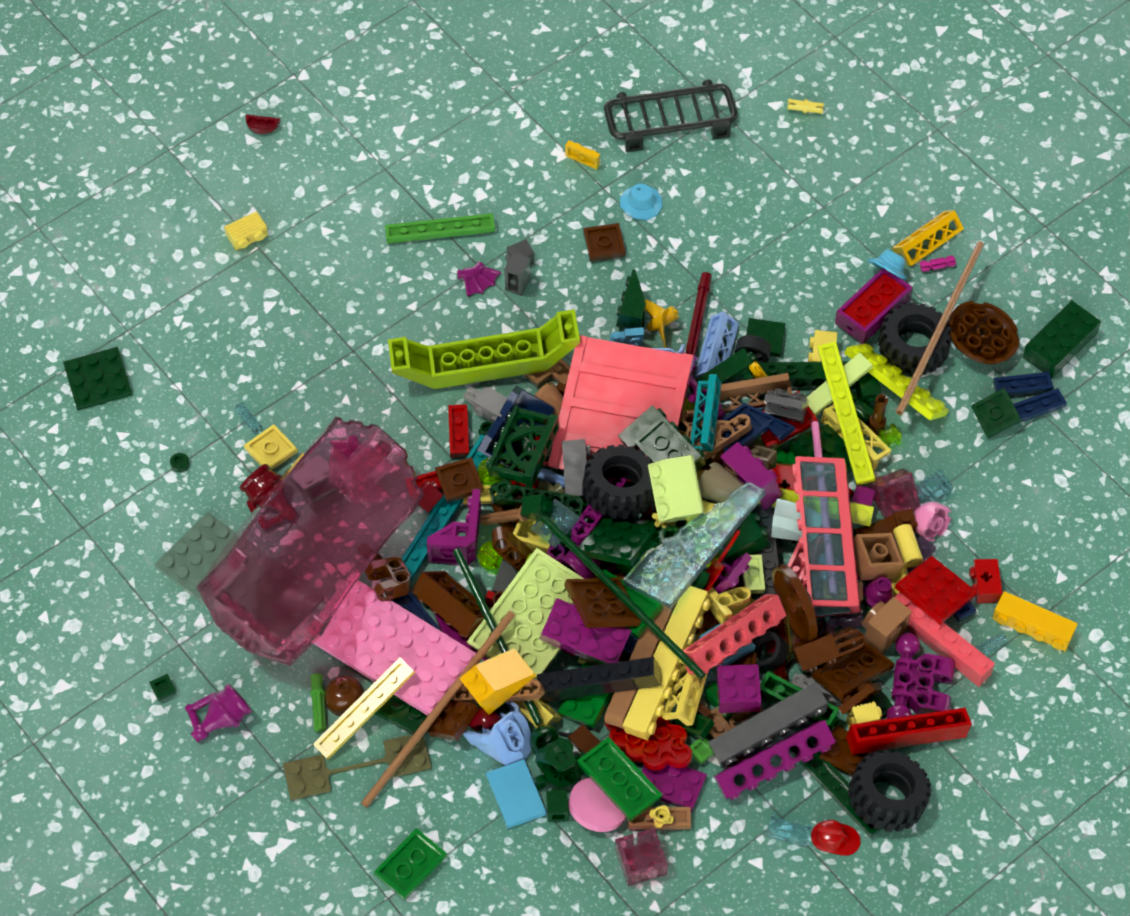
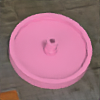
[568,778,626,832]

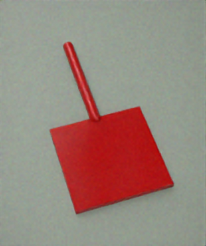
[703,530,740,591]

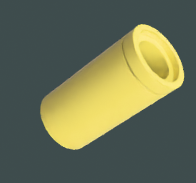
[893,524,923,568]

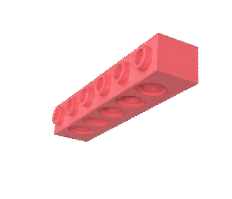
[683,594,787,674]

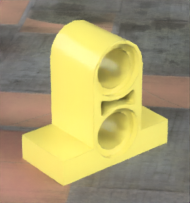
[708,587,751,624]

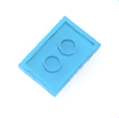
[486,760,546,829]

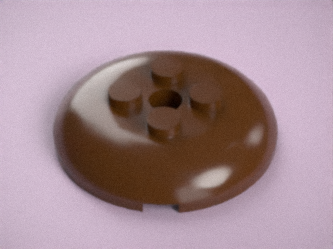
[948,301,1020,365]

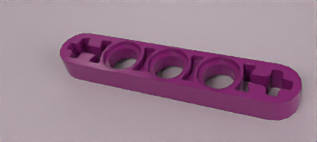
[571,477,626,544]

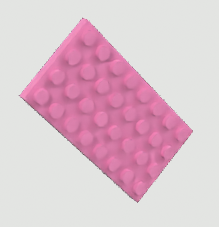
[304,577,476,716]

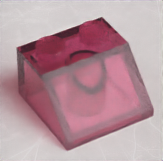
[869,468,920,519]

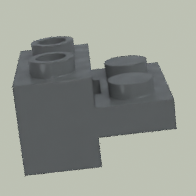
[764,388,809,423]

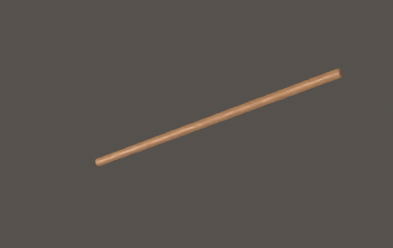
[896,241,984,415]
[361,611,516,808]

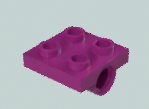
[711,553,752,594]

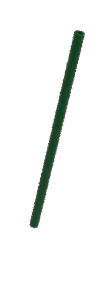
[453,548,543,726]

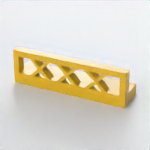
[892,210,964,266]

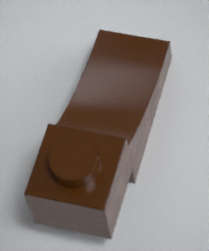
[855,508,918,541]

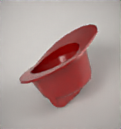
[811,820,861,856]

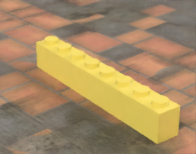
[623,584,711,740]

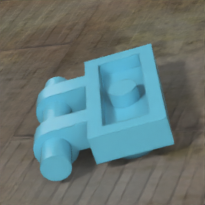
[609,327,644,346]

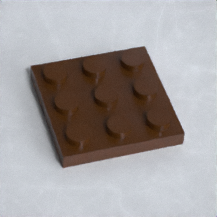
[564,578,641,628]

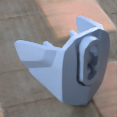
[463,701,531,766]

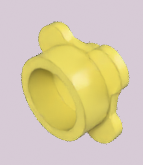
[649,805,674,828]

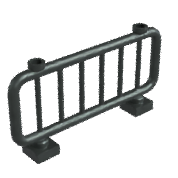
[604,79,738,152]

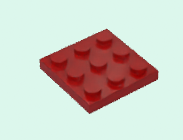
[895,556,977,625]

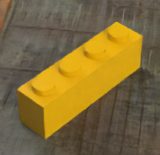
[992,591,1078,651]

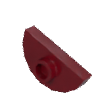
[246,114,281,134]

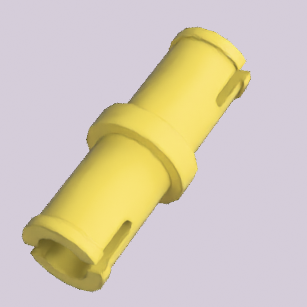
[787,99,824,114]

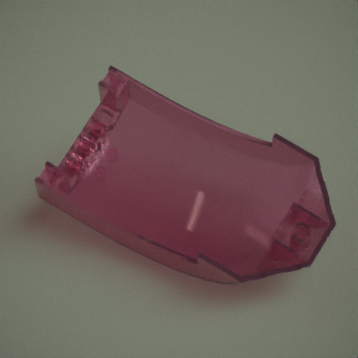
[197,417,424,666]

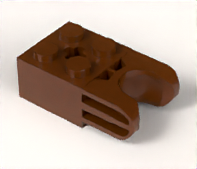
[790,627,865,673]

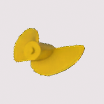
[645,300,679,348]

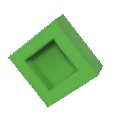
[689,738,714,765]

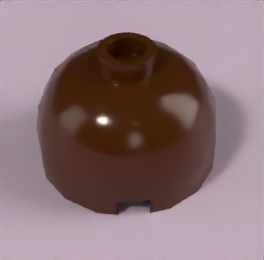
[324,676,364,717]

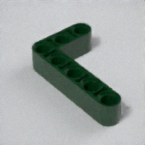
[489,482,584,554]

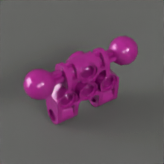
[886,633,955,719]

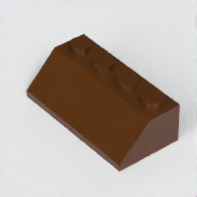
[412,571,491,638]

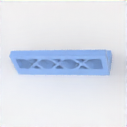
[694,311,739,378]

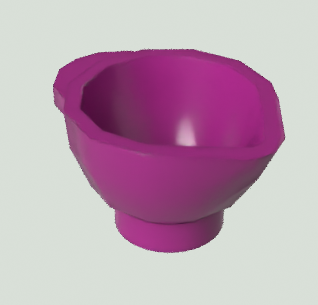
[865,577,894,608]

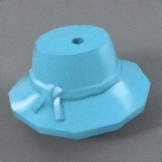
[620,183,662,220]
[868,249,907,280]

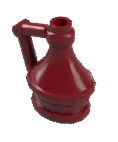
[239,464,296,530]

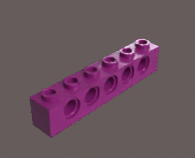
[713,720,836,800]

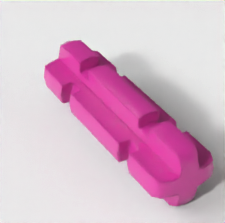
[920,256,956,272]

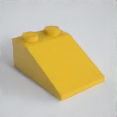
[459,648,536,715]

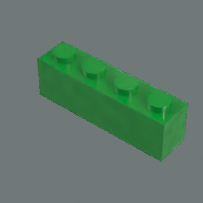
[760,671,840,731]

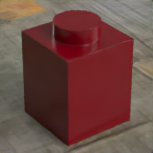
[411,481,443,512]

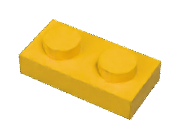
[565,140,600,170]

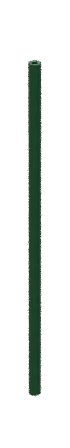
[541,515,706,679]

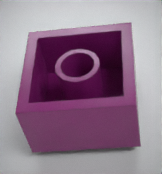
[716,664,761,713]

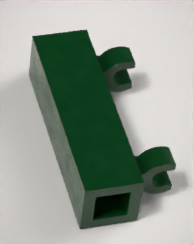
[688,348,758,394]

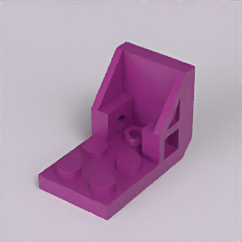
[427,489,481,565]

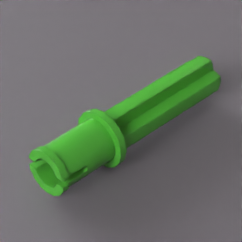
[309,673,326,732]

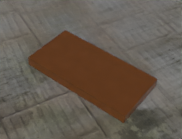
[812,641,895,700]

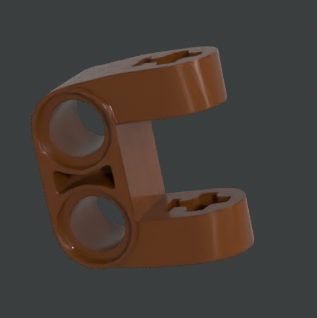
[364,556,410,601]

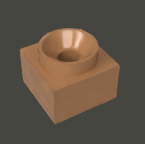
[854,533,904,581]
[862,597,912,654]

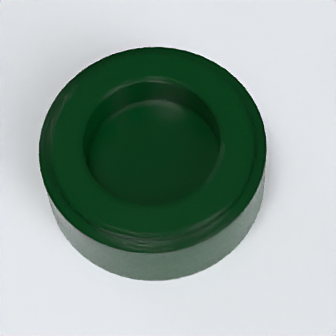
[170,453,190,473]

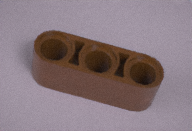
[492,527,533,571]

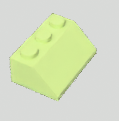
[648,455,704,523]

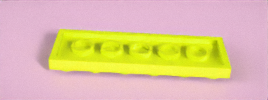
[844,344,949,420]

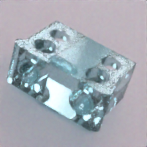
[913,470,954,504]

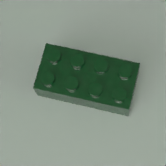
[1022,300,1101,379]

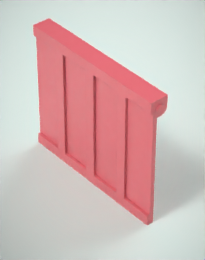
[548,335,694,483]

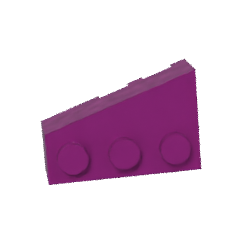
[720,442,782,511]

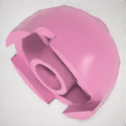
[914,502,951,542]

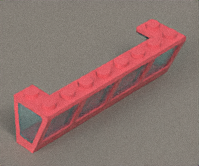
[792,456,861,618]

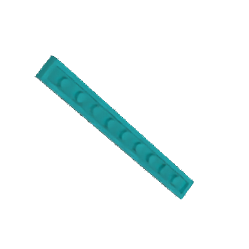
[401,434,489,583]

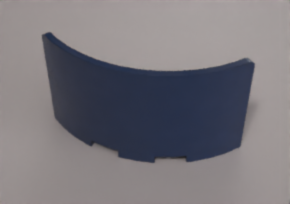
[477,385,555,472]

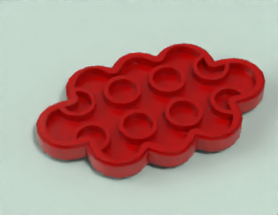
[604,716,692,771]

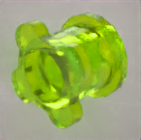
[878,423,902,447]

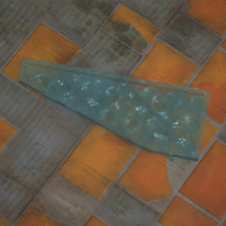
[623,482,766,609]

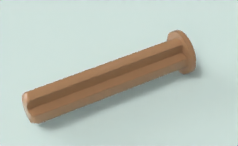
[479,506,529,526]

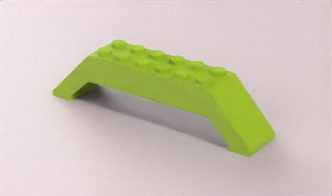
[388,309,580,389]

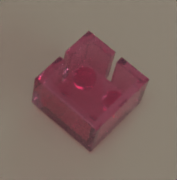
[615,828,668,886]

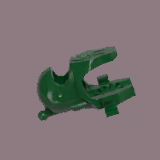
[529,725,586,790]

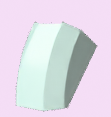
[771,499,822,543]

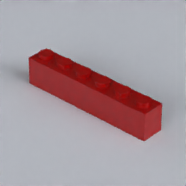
[846,707,972,755]

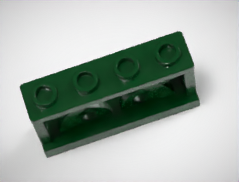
[486,406,560,488]

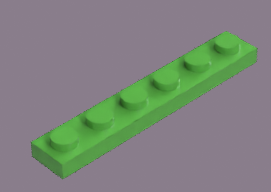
[385,213,495,244]

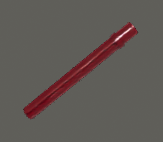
[685,272,712,357]

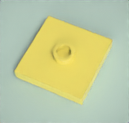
[244,424,298,470]

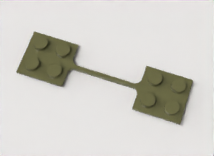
[283,734,431,801]

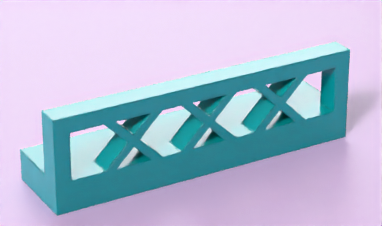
[690,374,722,452]

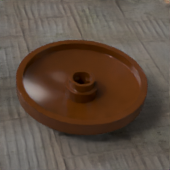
[772,564,817,642]

